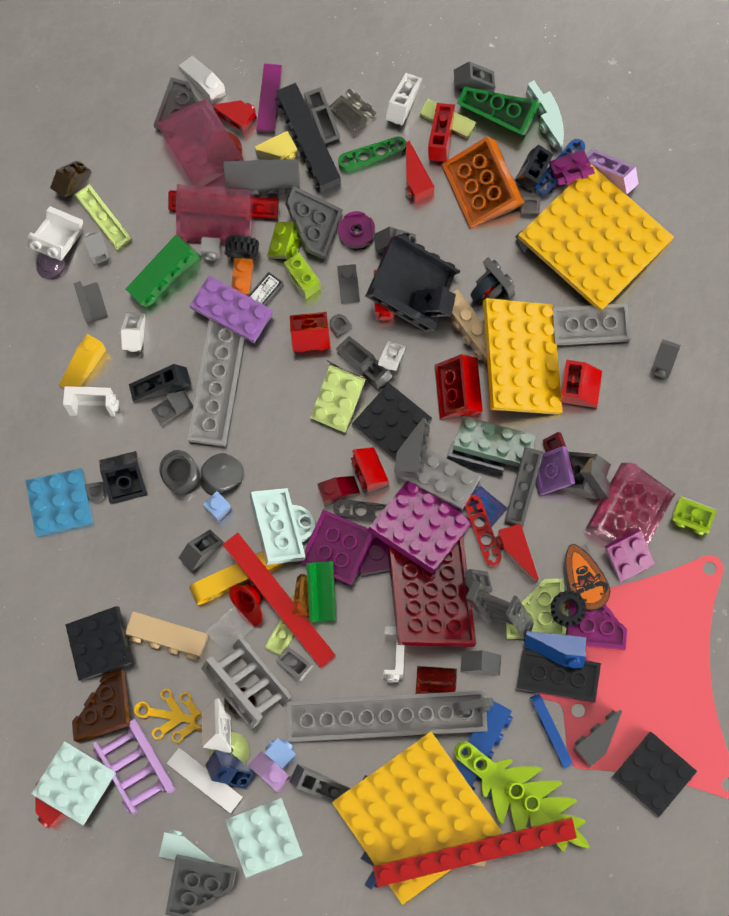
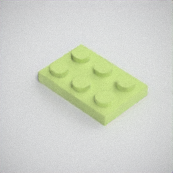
[310,365,366,433]

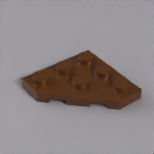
[72,669,130,743]

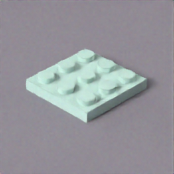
[31,741,116,826]
[225,798,303,878]

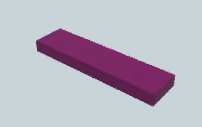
[256,63,282,134]

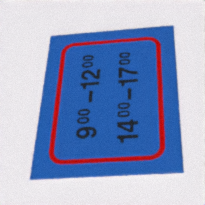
[468,486,508,527]

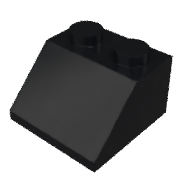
[99,451,147,503]

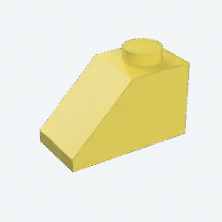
[255,131,298,160]

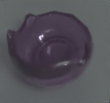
[35,252,65,279]

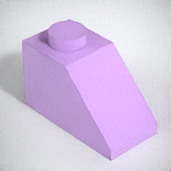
[248,751,291,793]

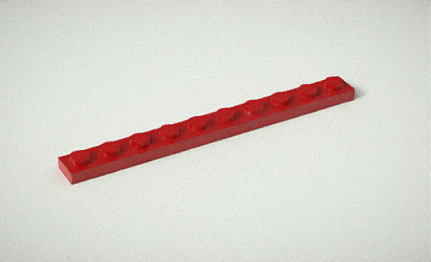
[372,817,577,887]

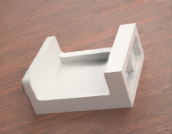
[28,206,83,261]
[63,386,119,417]
[383,626,405,683]

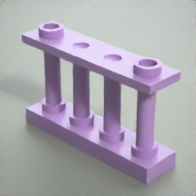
[93,719,176,815]

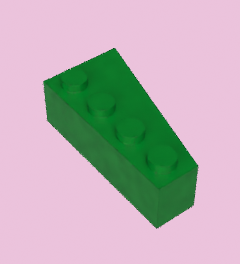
[457,87,541,135]
[125,235,202,307]

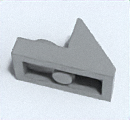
[276,646,314,682]

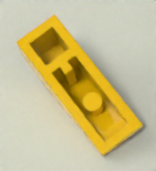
[59,334,106,389]

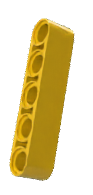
[189,551,283,605]

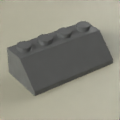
[224,159,300,197]

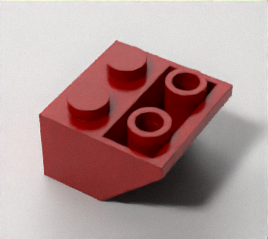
[560,360,602,408]
[350,447,389,495]

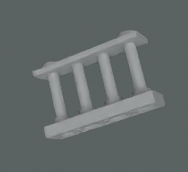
[201,637,291,729]

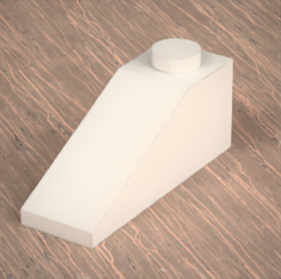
[178,55,226,105]
[386,73,423,125]

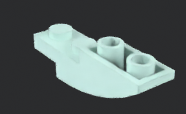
[526,80,564,152]

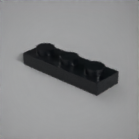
[447,441,505,475]

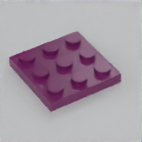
[299,510,374,586]

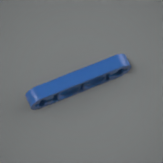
[535,139,585,197]
[530,693,573,769]

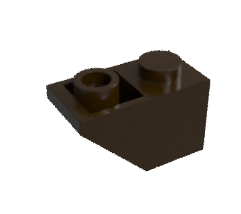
[50,161,91,198]

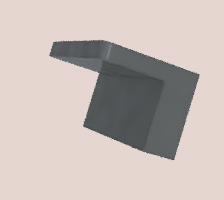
[73,281,108,323]

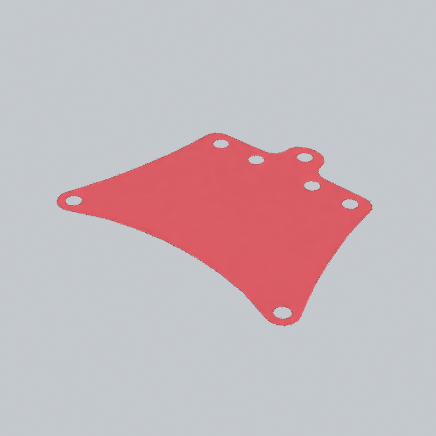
[536,555,729,799]

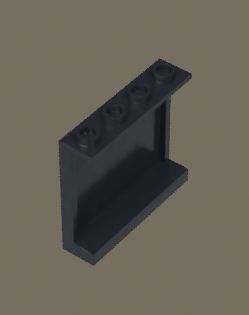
[365,234,460,332]

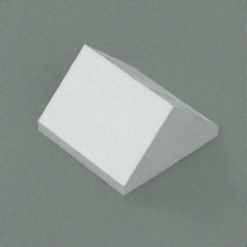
[202,698,231,753]

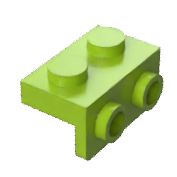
[267,222,301,260]
[671,495,717,535]

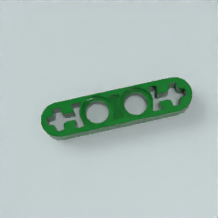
[338,136,406,172]

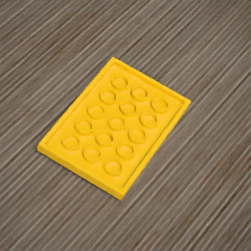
[483,298,562,415]

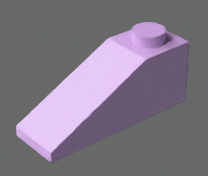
[587,149,639,194]

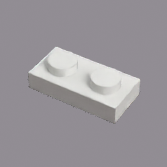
[378,341,406,371]

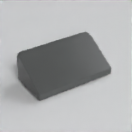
[581,458,611,499]

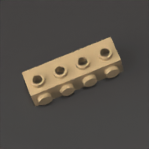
[449,289,487,365]

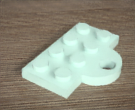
[249,488,315,565]

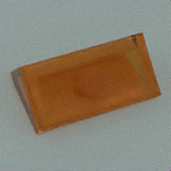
[292,574,309,618]

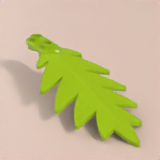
[454,741,590,851]

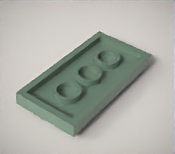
[453,416,537,467]

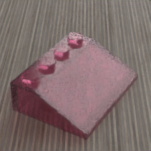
[156,98,244,189]
[176,184,254,244]
[586,463,676,546]

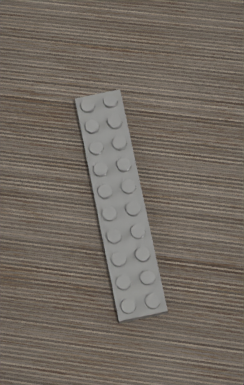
[287,690,488,742]

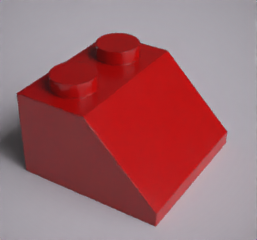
[290,312,331,353]

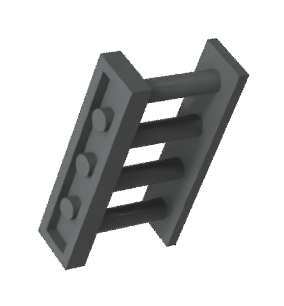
[466,580,534,638]

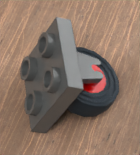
[470,257,515,303]

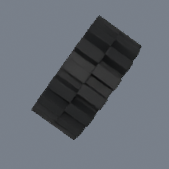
[224,235,259,260]
[551,590,587,627]

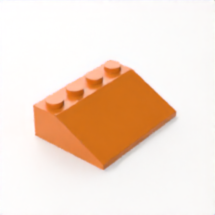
[442,136,525,228]

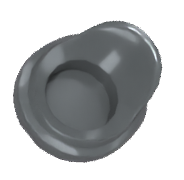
[159,450,200,494]
[200,453,244,495]

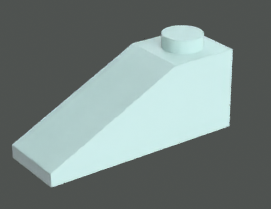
[159,830,216,863]

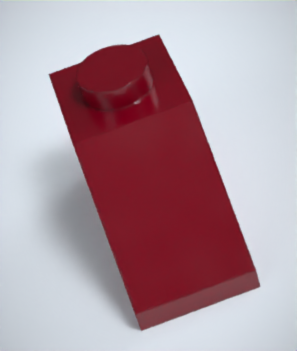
[317,476,361,507]

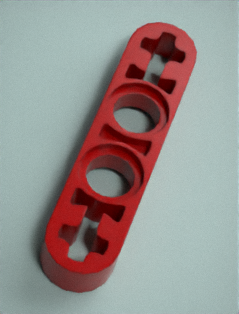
[465,495,502,567]

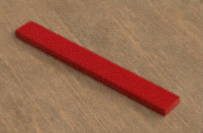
[222,532,335,668]

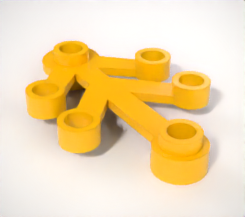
[134,688,202,744]

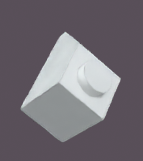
[121,313,145,352]

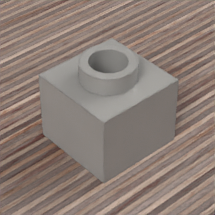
[200,237,222,261]

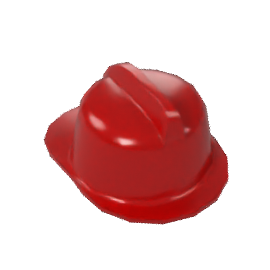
[229,582,263,626]

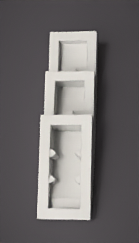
[166,748,243,813]

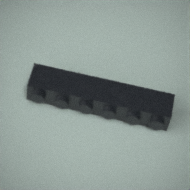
[274,83,341,192]

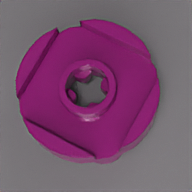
[338,211,375,248]

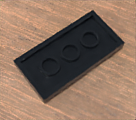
[516,650,601,703]

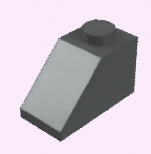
[453,61,495,90]
[651,339,681,378]
[178,530,224,571]

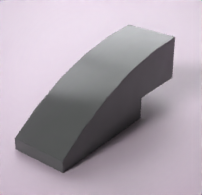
[304,87,341,144]
[336,336,392,390]

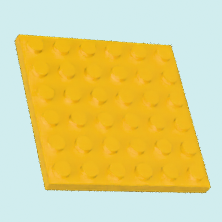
[517,164,674,312]
[332,732,502,905]

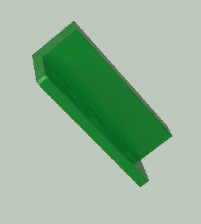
[306,561,337,623]

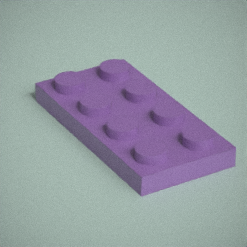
[189,275,274,343]

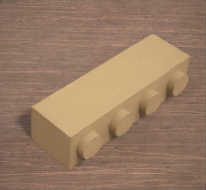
[126,611,209,661]

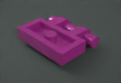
[549,150,595,186]

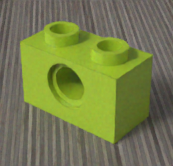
[284,253,321,299]

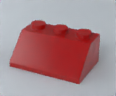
[435,354,483,419]

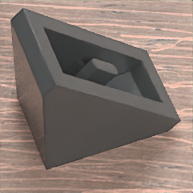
[460,650,501,675]

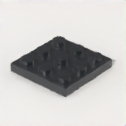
[352,383,432,461]
[65,606,133,681]
[612,731,697,818]

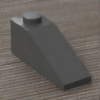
[289,764,351,803]

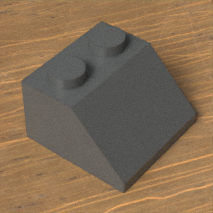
[562,452,611,499]

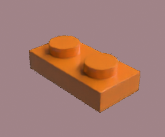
[231,258,253,296]

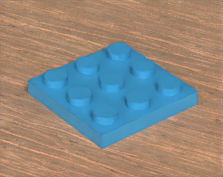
[25,468,93,537]

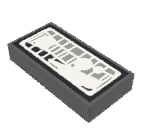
[248,272,283,306]

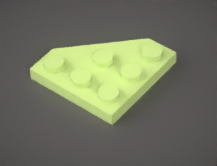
[506,579,566,639]

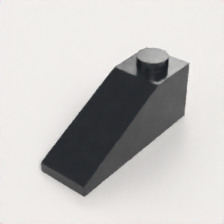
[129,364,191,402]

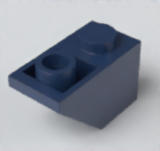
[205,750,255,788]

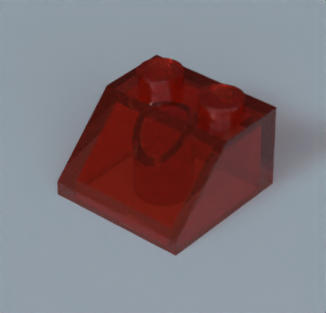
[415,666,457,694]

